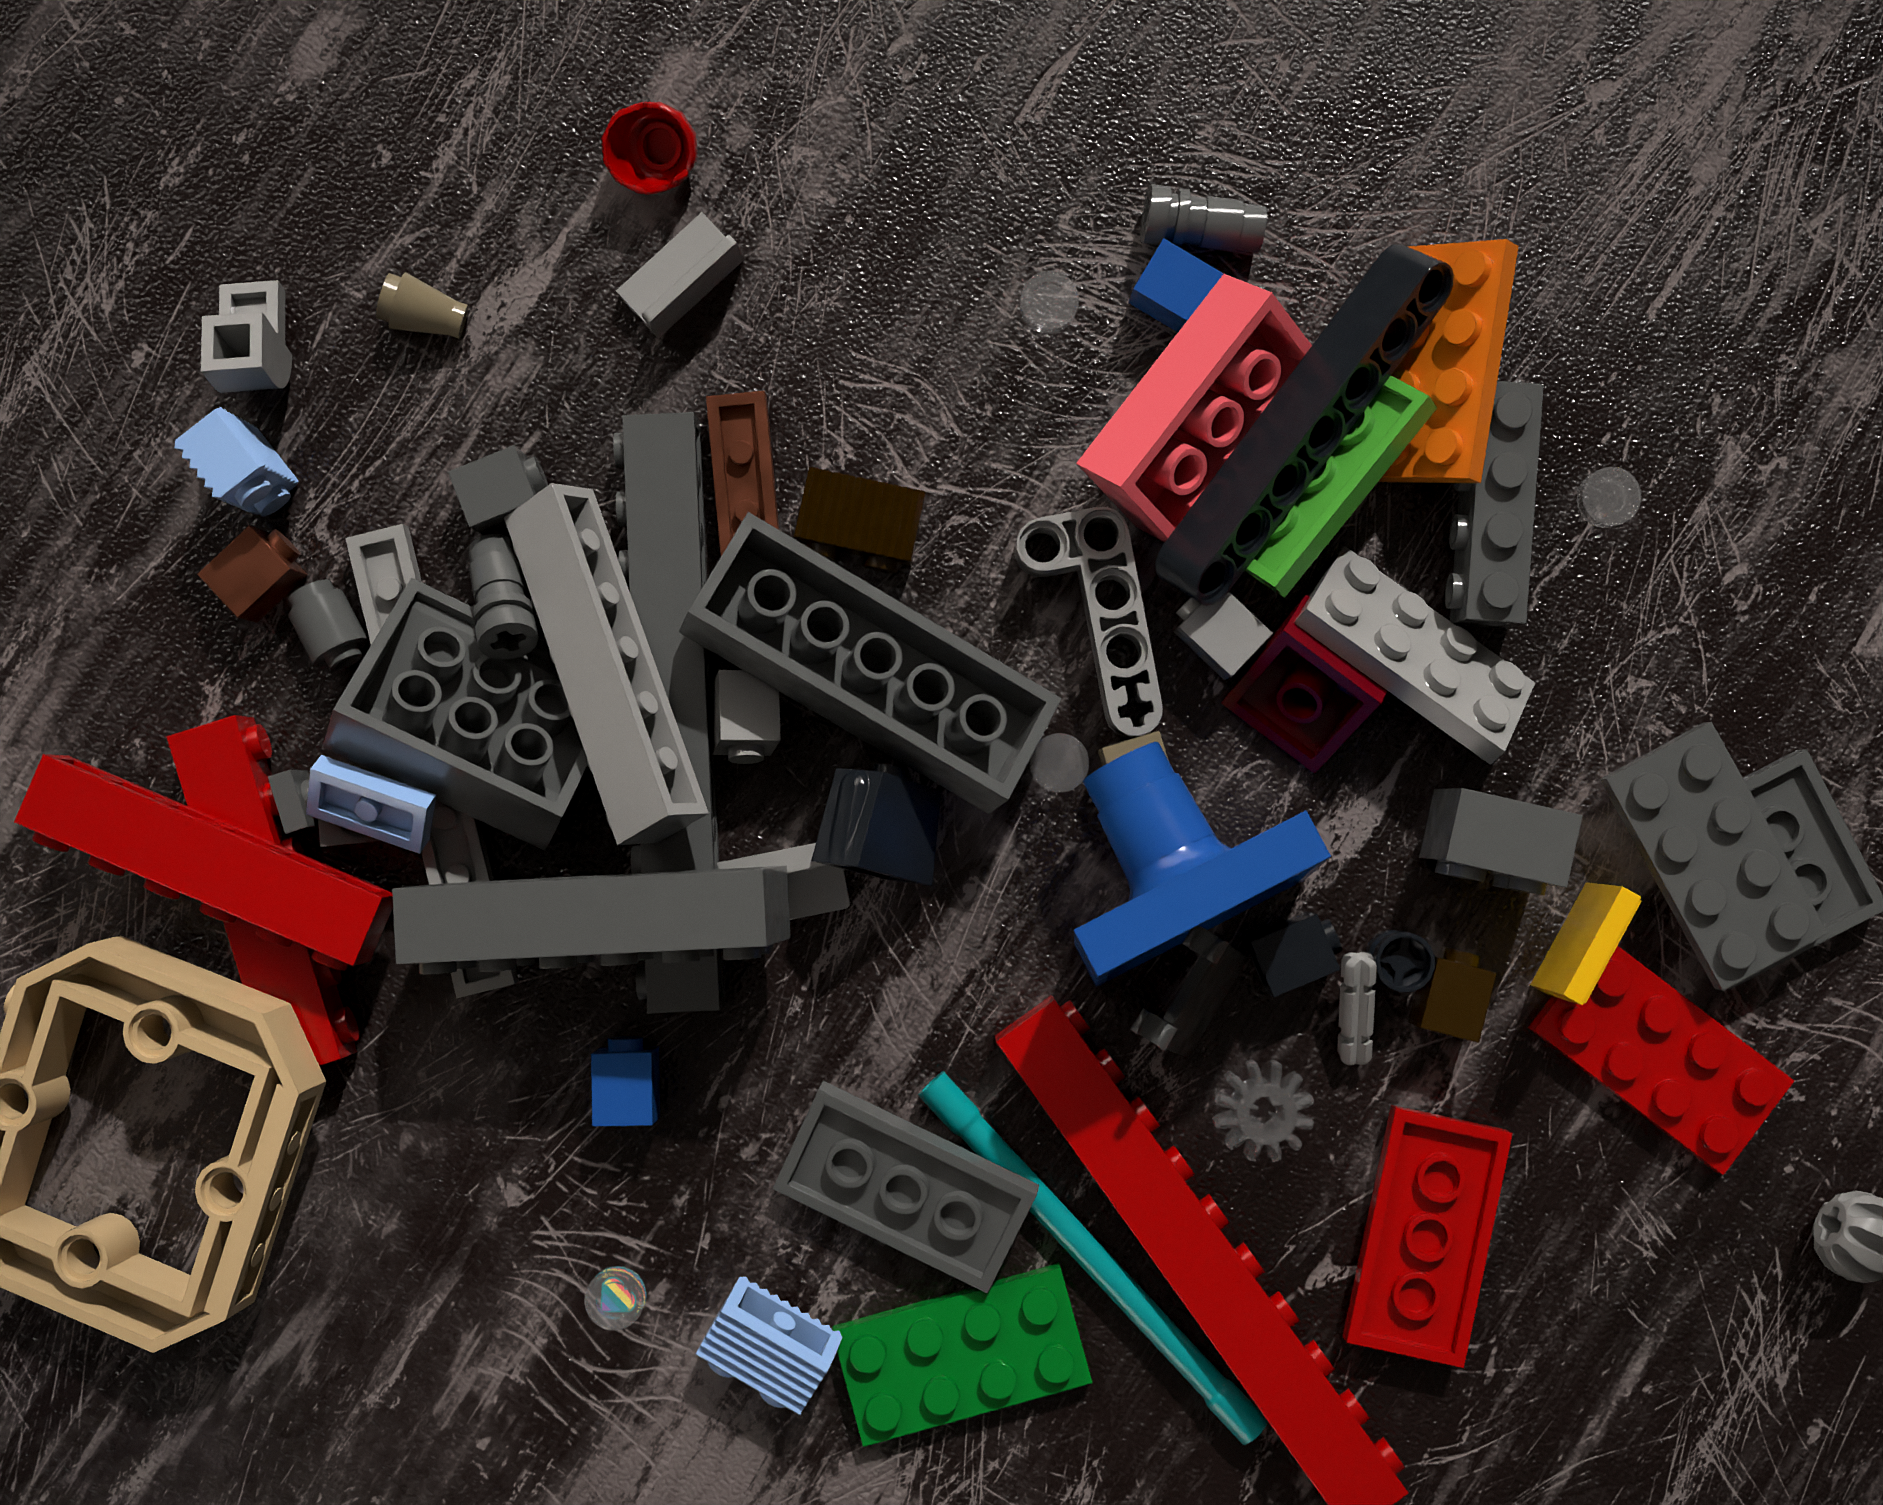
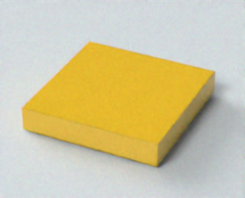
[1530,882,1642,1005]

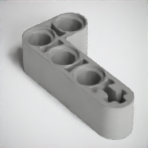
[1015,507,1162,738]

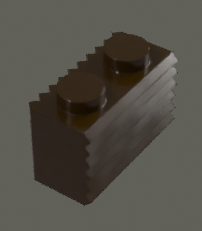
[794,467,926,574]

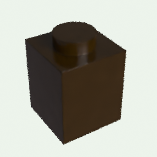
[1408,947,1497,1043]

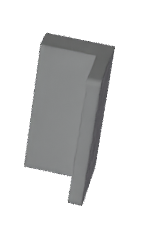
[616,212,744,339]
[717,843,850,920]

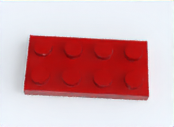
[1528,946,1795,1175]
[1342,1105,1513,1368]

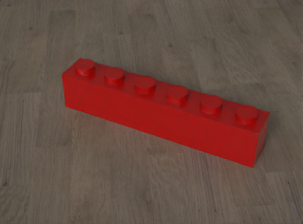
[166,715,359,1066]
[14,754,393,971]

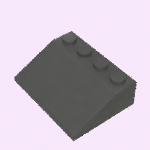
[322,578,588,851]

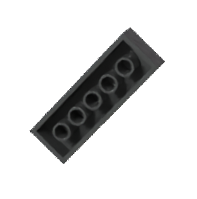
[679,512,1062,814]
[392,865,790,975]

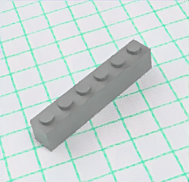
[504,483,709,845]

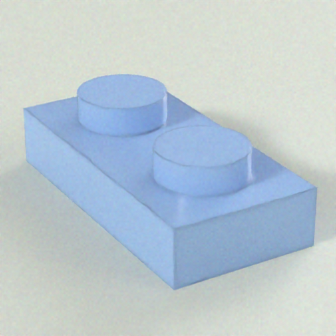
[306,755,436,854]

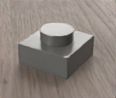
[268,769,319,834]

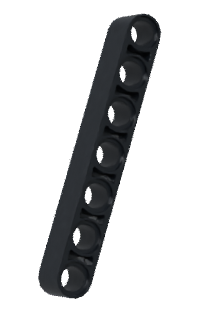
[1155,244,1454,606]

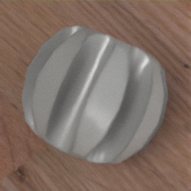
[1812,1190,1883,1283]

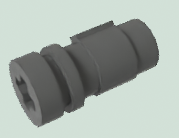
[1140,184,1267,253]
[468,534,539,660]

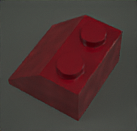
[1221,595,1387,774]

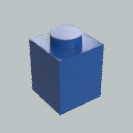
[1128,238,1223,332]
[591,1036,660,1126]

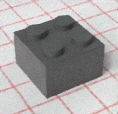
[1419,788,1583,896]

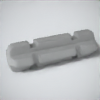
[1337,952,1377,1065]

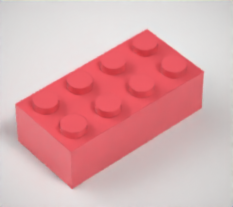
[1076,274,1312,543]

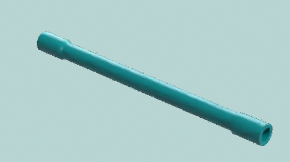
[918,1071,1268,1445]

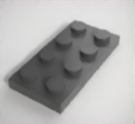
[1599,722,1828,991]
[773,1081,1039,1293]

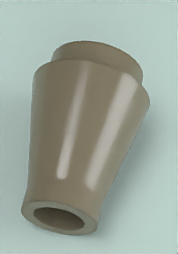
[376,272,469,339]

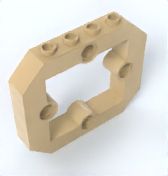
[0,936,326,1353]

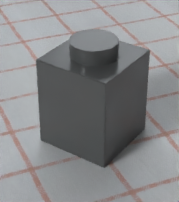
[448,445,548,535]

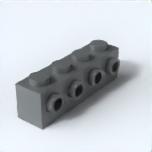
[1445,381,1544,630]

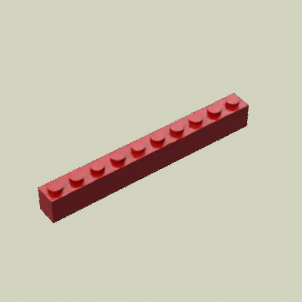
[995,995,1409,1505]

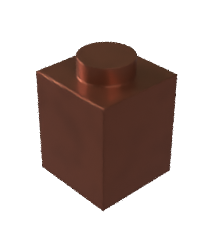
[197,525,308,623]

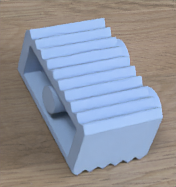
[174,407,299,516]
[695,1277,843,1415]

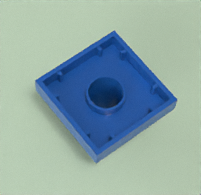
[1074,742,1331,987]

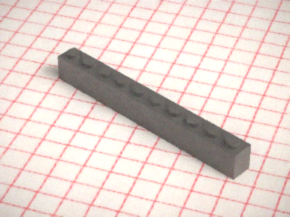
[613,412,726,1014]

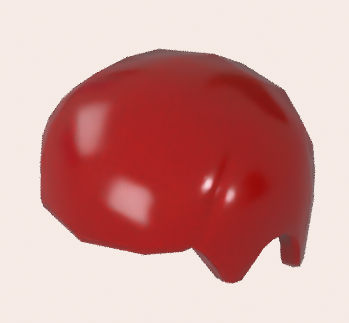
[601,101,698,195]

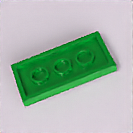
[832,1263,1092,1447]

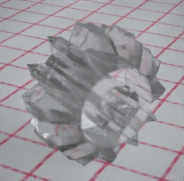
[1212,1060,1314,1162]

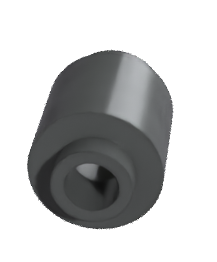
[287,579,368,672]

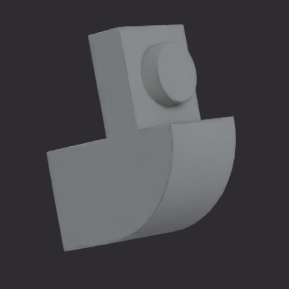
[201,280,292,393]

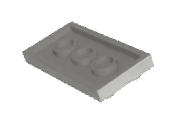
[1294,546,1535,765]

